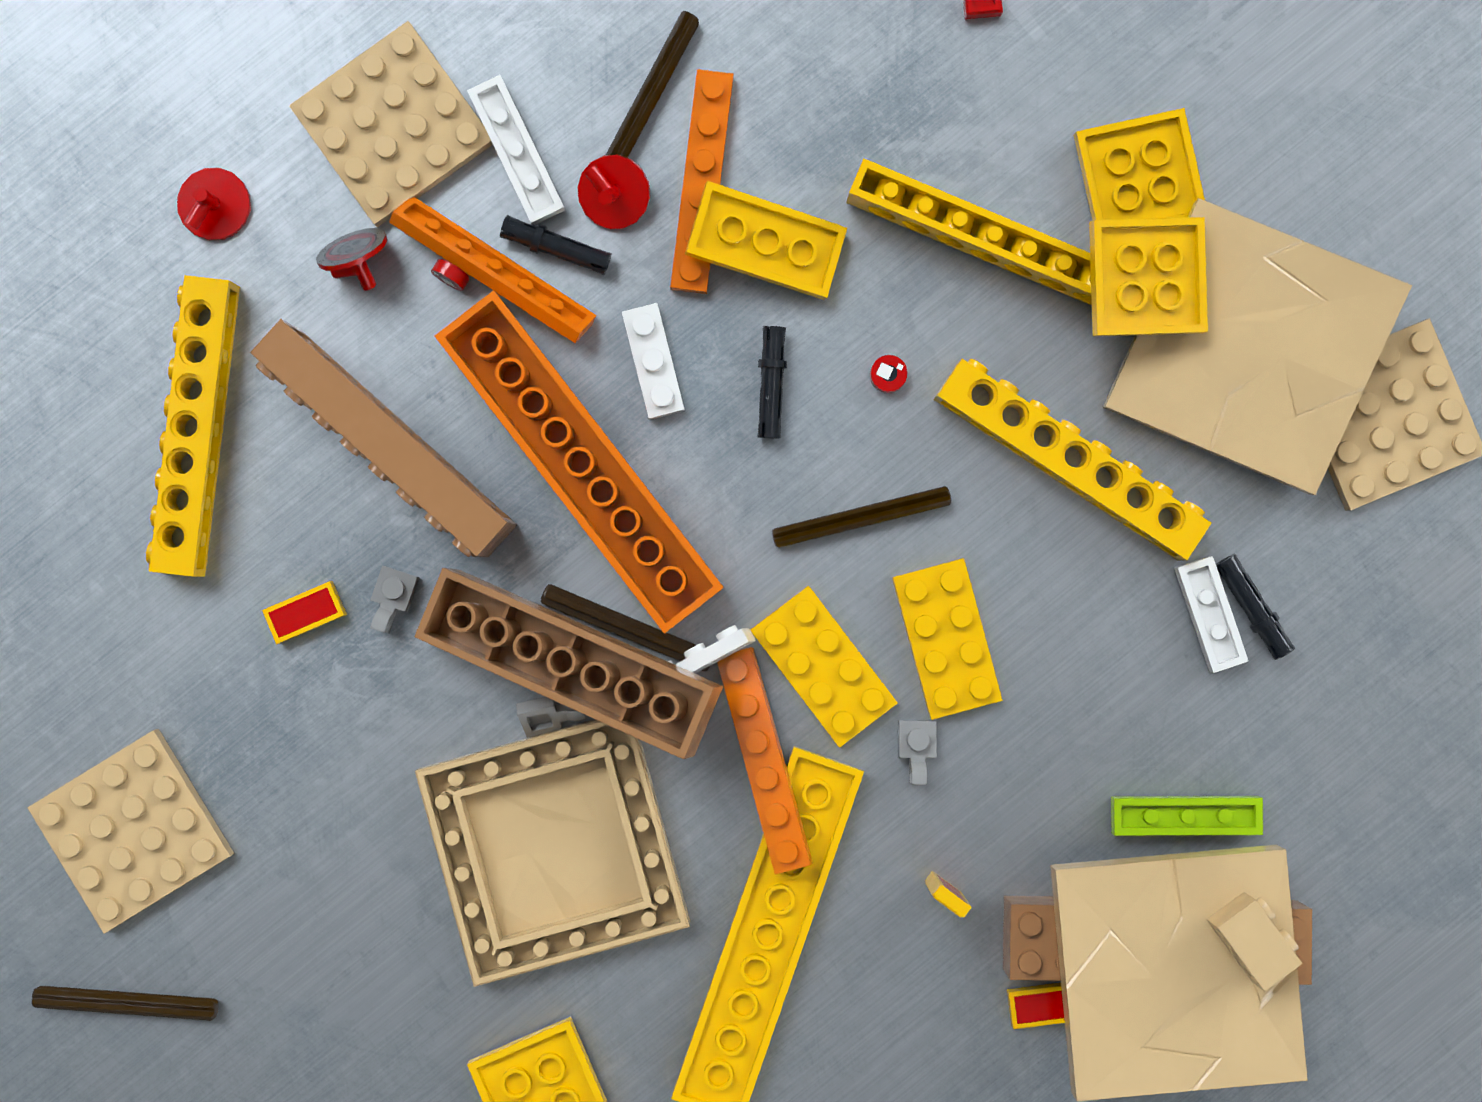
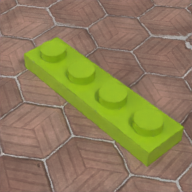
[1111,796,1263,836]

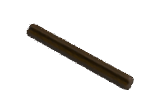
[605,11,699,158]
[772,486,951,548]
[541,584,710,672]
[31,986,219,1021]

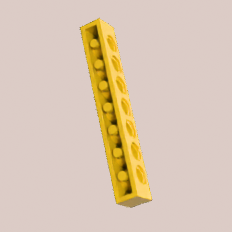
[846,158,1092,305]
[146,275,240,577]
[933,358,1212,561]

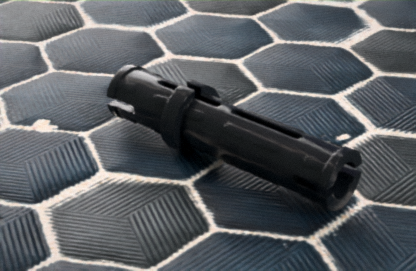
[500,215,612,275]
[757,326,787,439]
[1216,553,1295,660]

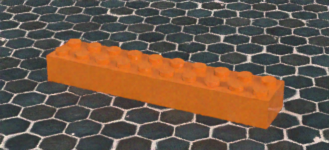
[434,290,724,634]

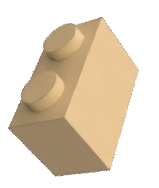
[1207,892,1303,992]

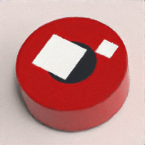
[431,259,469,291]
[870,355,908,393]

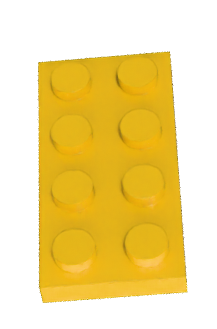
[685,181,847,300]
[892,558,1003,720]
[750,585,898,748]

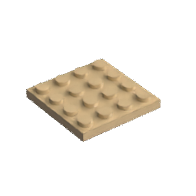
[289,21,493,227]
[1328,318,1482,511]
[27,729,235,934]

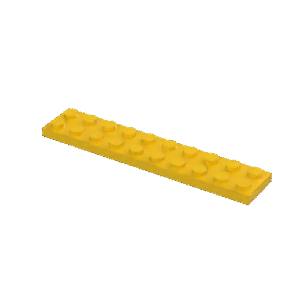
[671,746,864,1102]

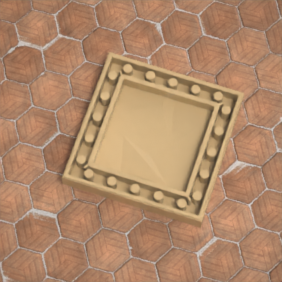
[1103,198,1412,495]
[415,719,690,987]
[1050,845,1308,1101]

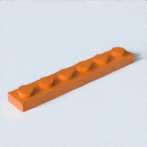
[670,69,734,294]
[389,197,597,343]
[717,647,813,875]

